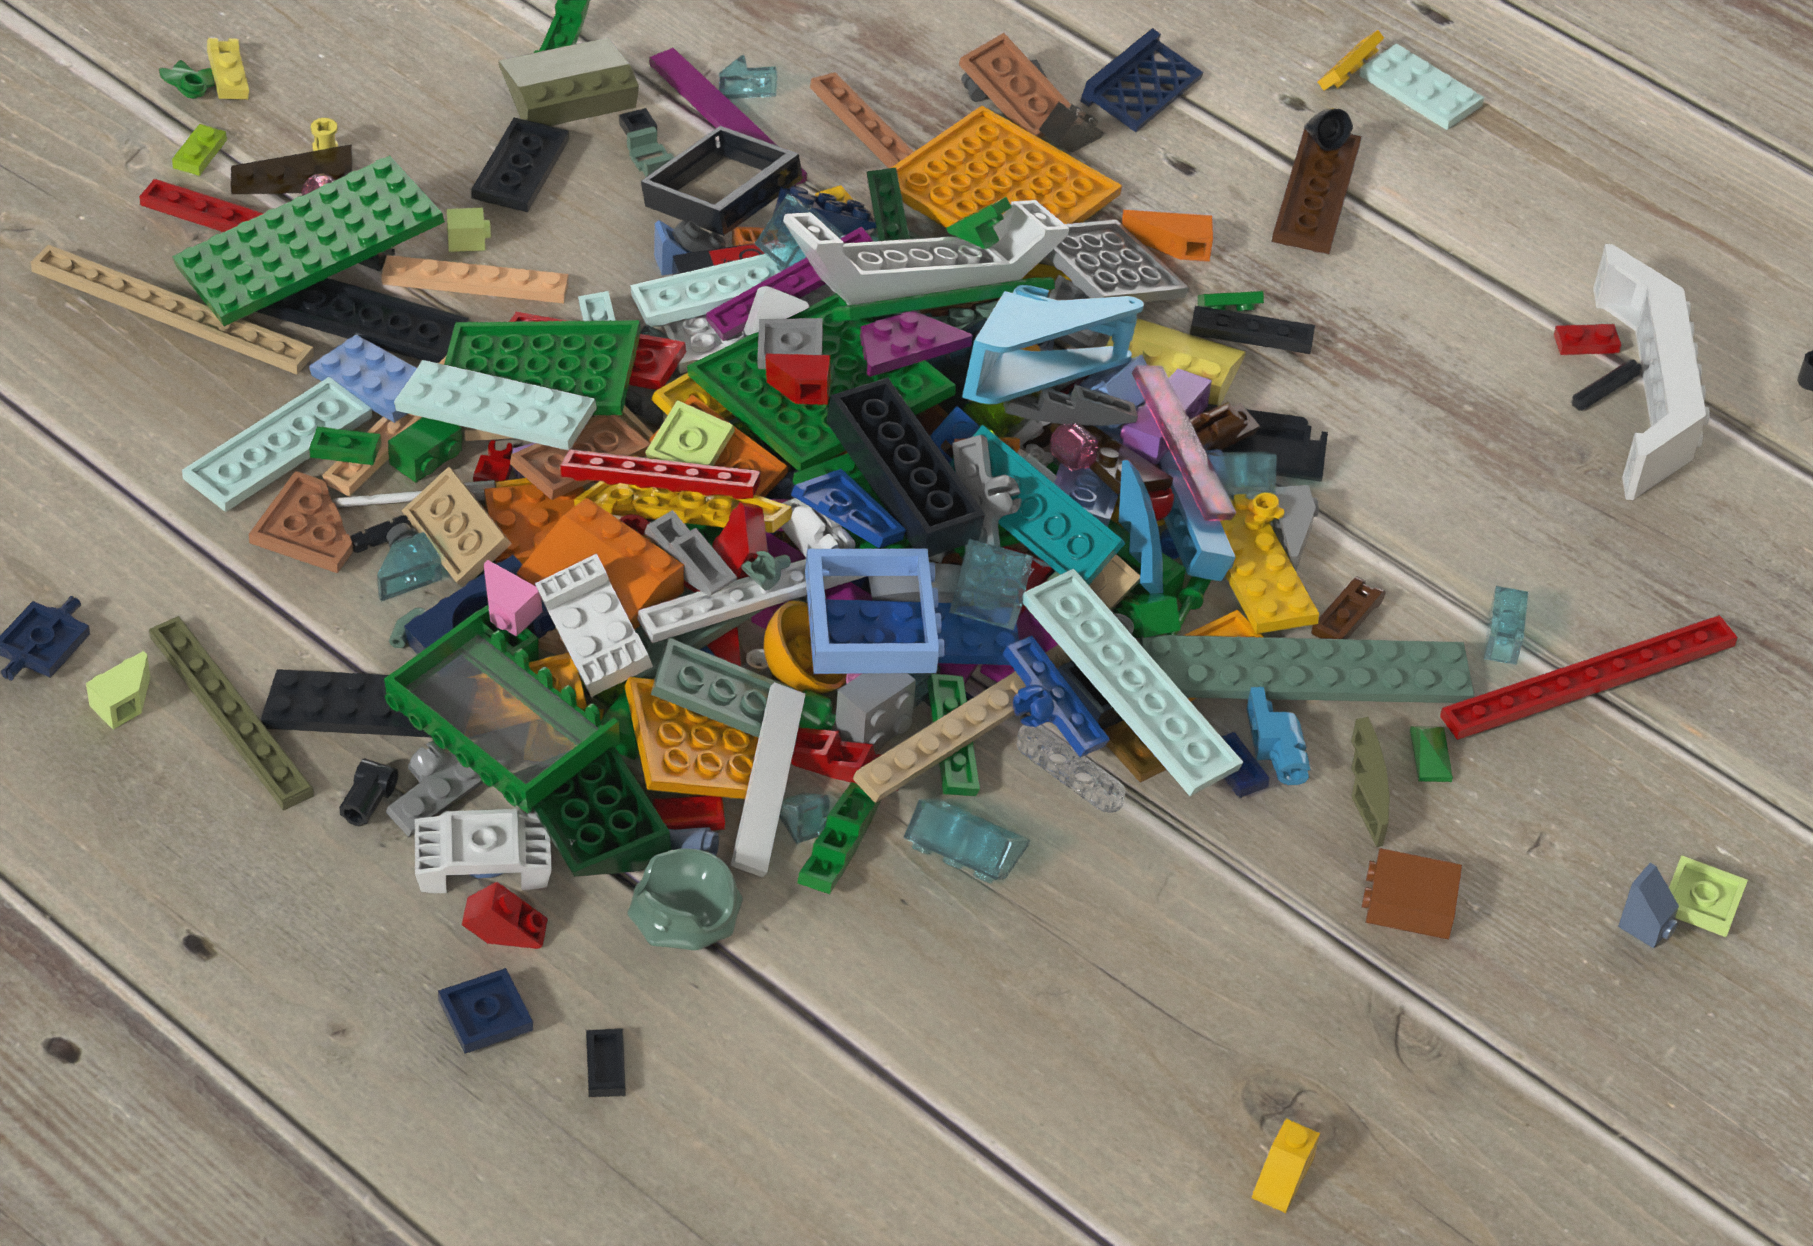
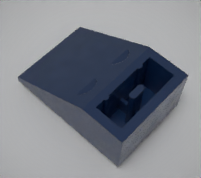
[771,186,876,240]

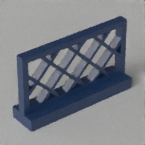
[1080,28,1203,132]

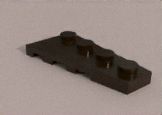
[231,144,352,195]
[1050,423,1174,496]

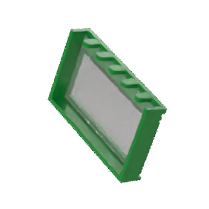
[384,612,620,814]

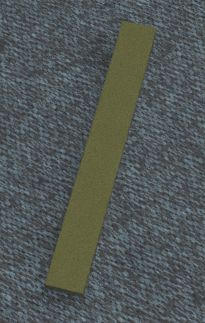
[149,616,314,811]

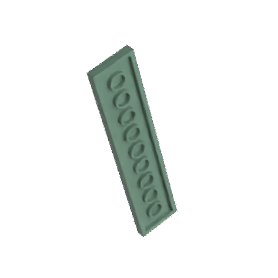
[1139,635,1474,703]

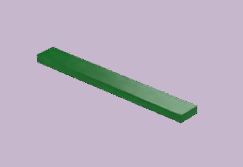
[832,277,1055,320]

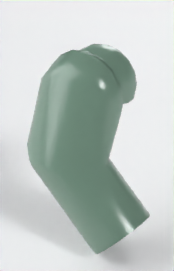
[389,608,425,648]

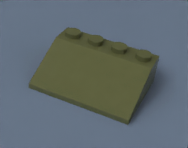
[498,38,639,126]

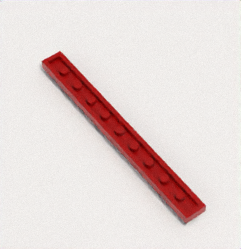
[1440,615,1738,740]

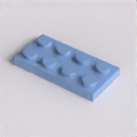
[309,335,417,423]

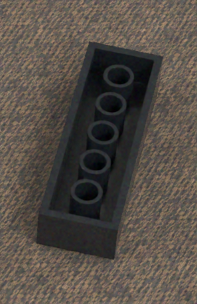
[826,378,985,557]

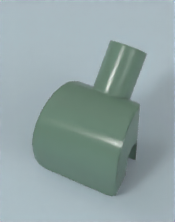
[742,551,791,591]

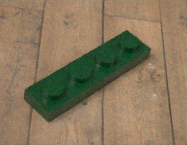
[866,168,910,241]

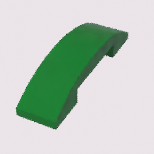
[534,0,590,53]

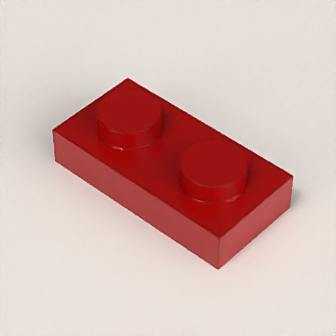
[1554,324,1622,355]

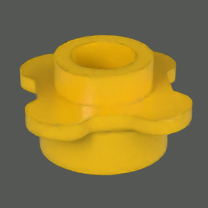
[1248,493,1285,523]

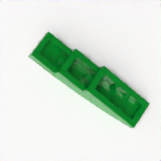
[797,782,882,895]

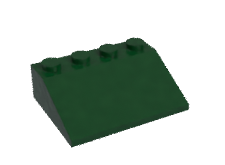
[514,747,671,877]

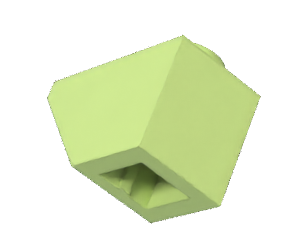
[86,651,150,729]

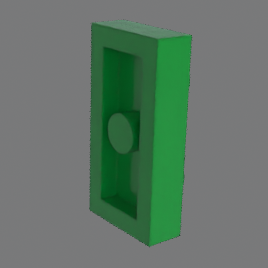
[1197,291,1264,311]
[309,426,381,465]

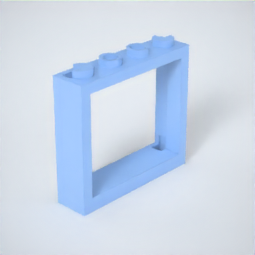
[805,549,944,674]

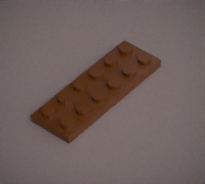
[1271,129,1362,255]

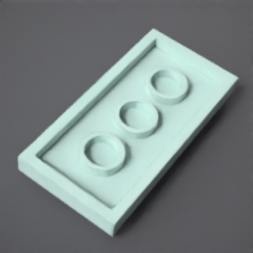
[1359,43,1484,130]

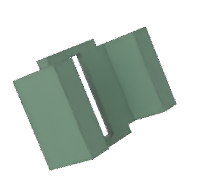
[627,126,674,177]

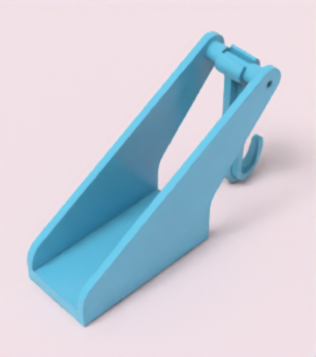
[962,285,1144,404]

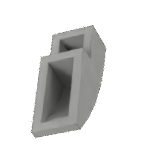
[643,510,737,596]
[868,563,973,603]

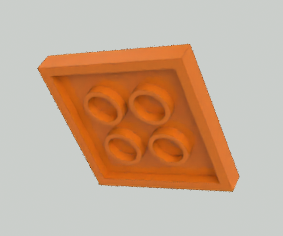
[484,484,584,564]

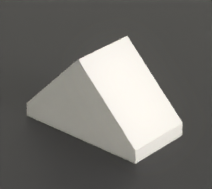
[744,286,810,335]

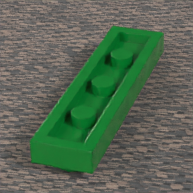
[927,674,980,797]

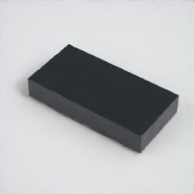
[586,1029,626,1098]

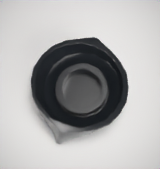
[1304,108,1353,151]

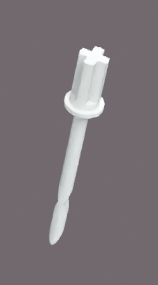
[332,480,495,508]

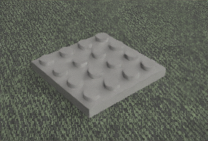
[1046,220,1189,303]

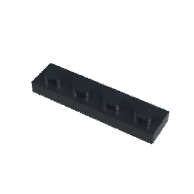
[1190,305,1315,354]

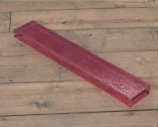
[1132,365,1236,521]

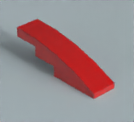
[791,728,899,791]

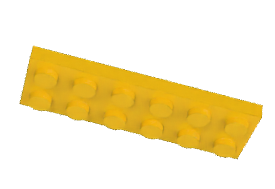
[1210,492,1319,634]

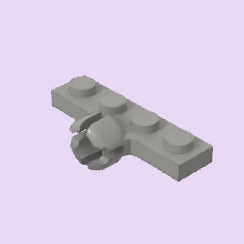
[952,435,1021,571]
[386,732,514,837]

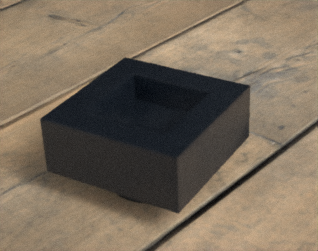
[619,108,657,135]

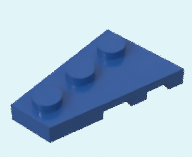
[791,469,906,548]

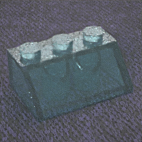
[903,799,1031,883]

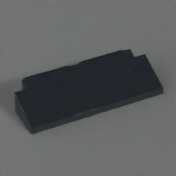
[1169,404,1328,482]

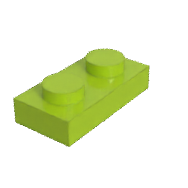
[172,124,227,176]

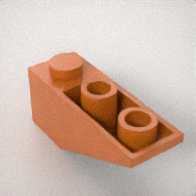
[1121,209,1213,262]

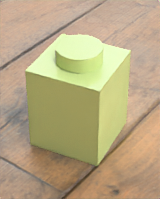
[446,208,491,252]

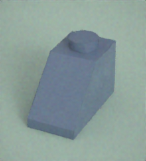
[1618,862,1679,948]

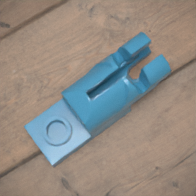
[1246,687,1311,785]

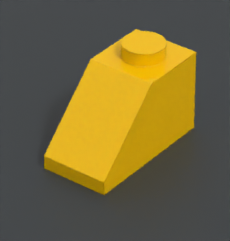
[1252,1118,1320,1213]

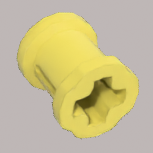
[311,118,338,151]

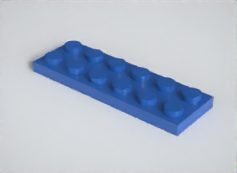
[825,599,1020,665]

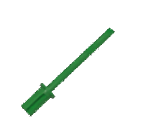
[1166,576,1212,635]

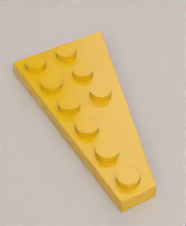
[574,456,792,533]

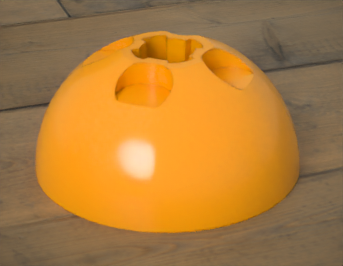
[764,600,847,694]

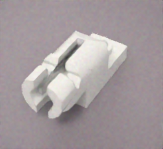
[781,498,855,557]

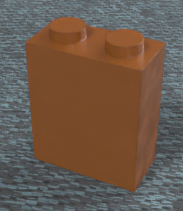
[1361,848,1462,940]

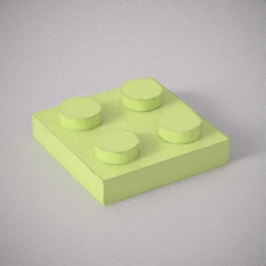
[645,400,735,466]
[1669,855,1748,937]

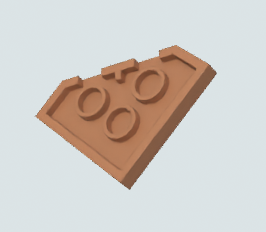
[249,471,353,573]

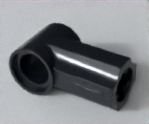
[339,758,399,827]

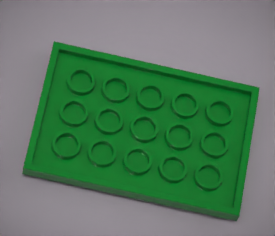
[444,320,641,416]

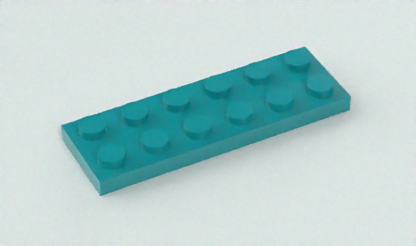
[949,425,1125,585]

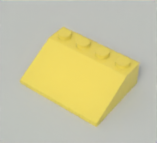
[1106,318,1246,405]

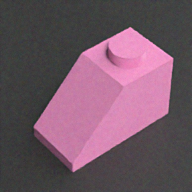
[484,560,542,636]

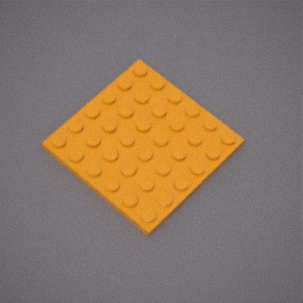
[891,106,1122,228]

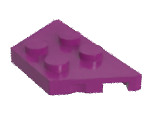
[860,311,972,377]

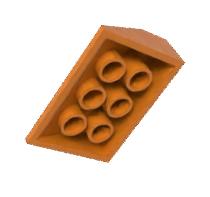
[517,498,684,630]

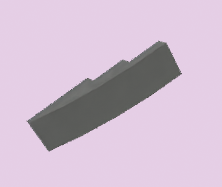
[1003,385,1138,426]

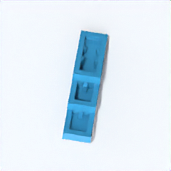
[1119,460,1163,594]

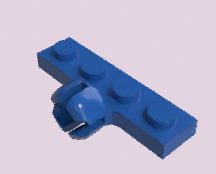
[1002,636,1110,757]

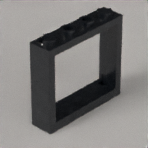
[641,126,803,236]

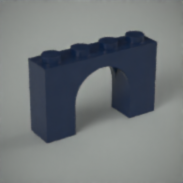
[404,555,556,679]

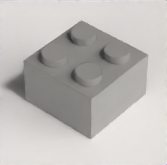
[835,673,916,751]

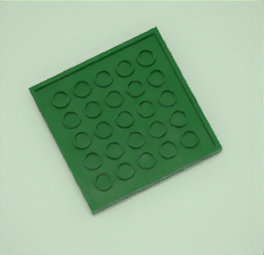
[687,293,955,471]

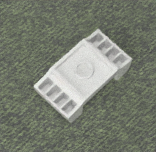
[535,554,653,697]
[415,809,552,893]

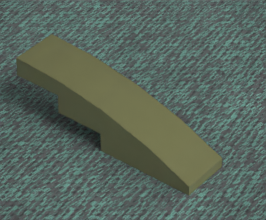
[1351,717,1390,847]

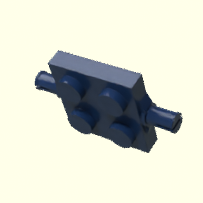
[0,596,90,681]

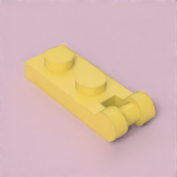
[207,38,249,99]

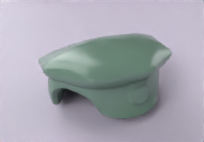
[627,849,743,951]

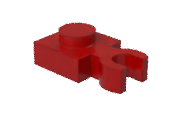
[473,440,513,482]

